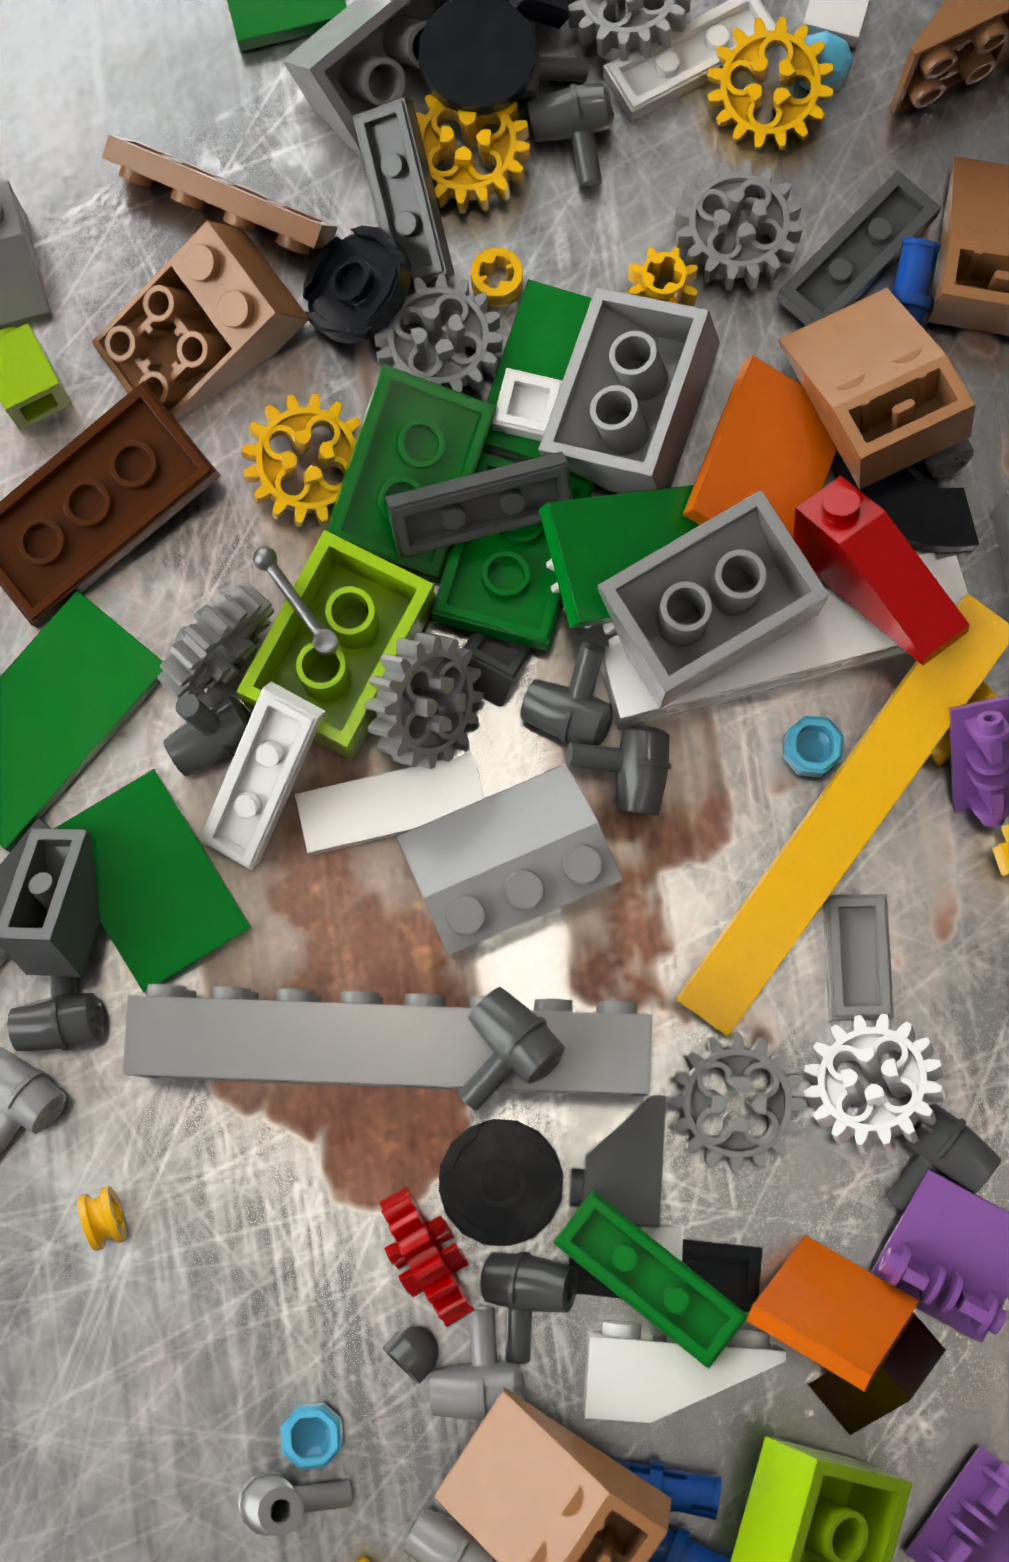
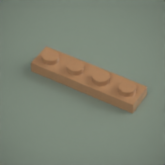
[101,135,338,255]

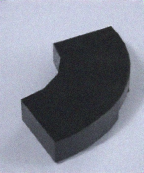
[831,455,979,553]

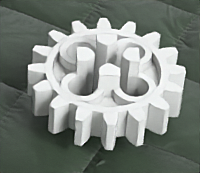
[804,1014,945,1154]

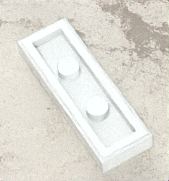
[603,0,776,122]
[199,682,326,871]
[295,753,484,856]

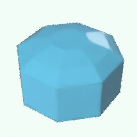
[797,31,853,91]
[783,716,844,777]
[280,1402,344,1470]

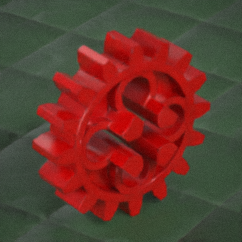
[379,1187,475,1327]

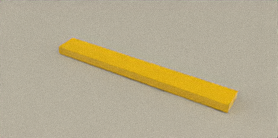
[675,594,1009,1037]

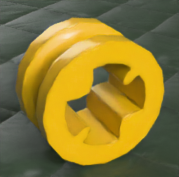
[470,247,523,308]
[77,1186,128,1251]

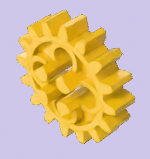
[707,16,834,151]
[416,94,531,214]
[242,393,361,527]

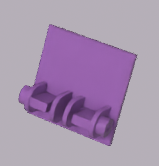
[949,695,1009,827]
[870,1169,1009,1343]
[904,1445,1009,1562]

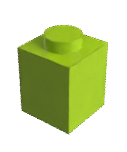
[0,323,72,430]

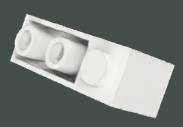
[583,1321,786,1423]

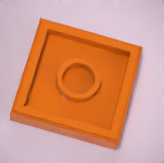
[746,1235,920,1392]

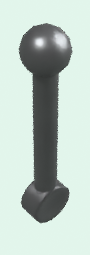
[253,547,338,656]

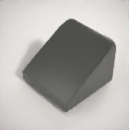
[463,632,536,707]

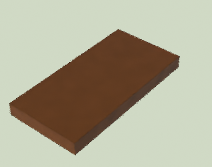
[0,381,221,628]

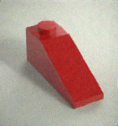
[793,476,970,666]

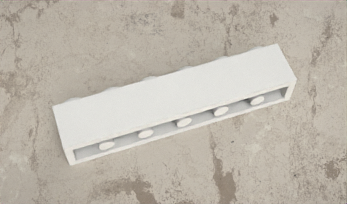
[600,553,968,730]

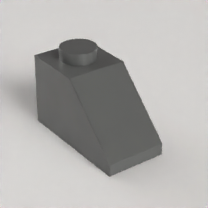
[0,828,100,977]
[569,1095,666,1226]

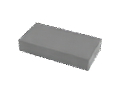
[822,894,894,1021]

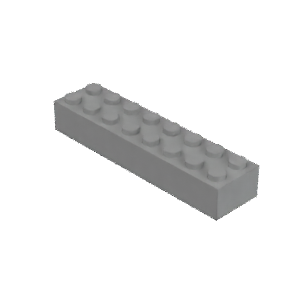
[123,984,652,1097]

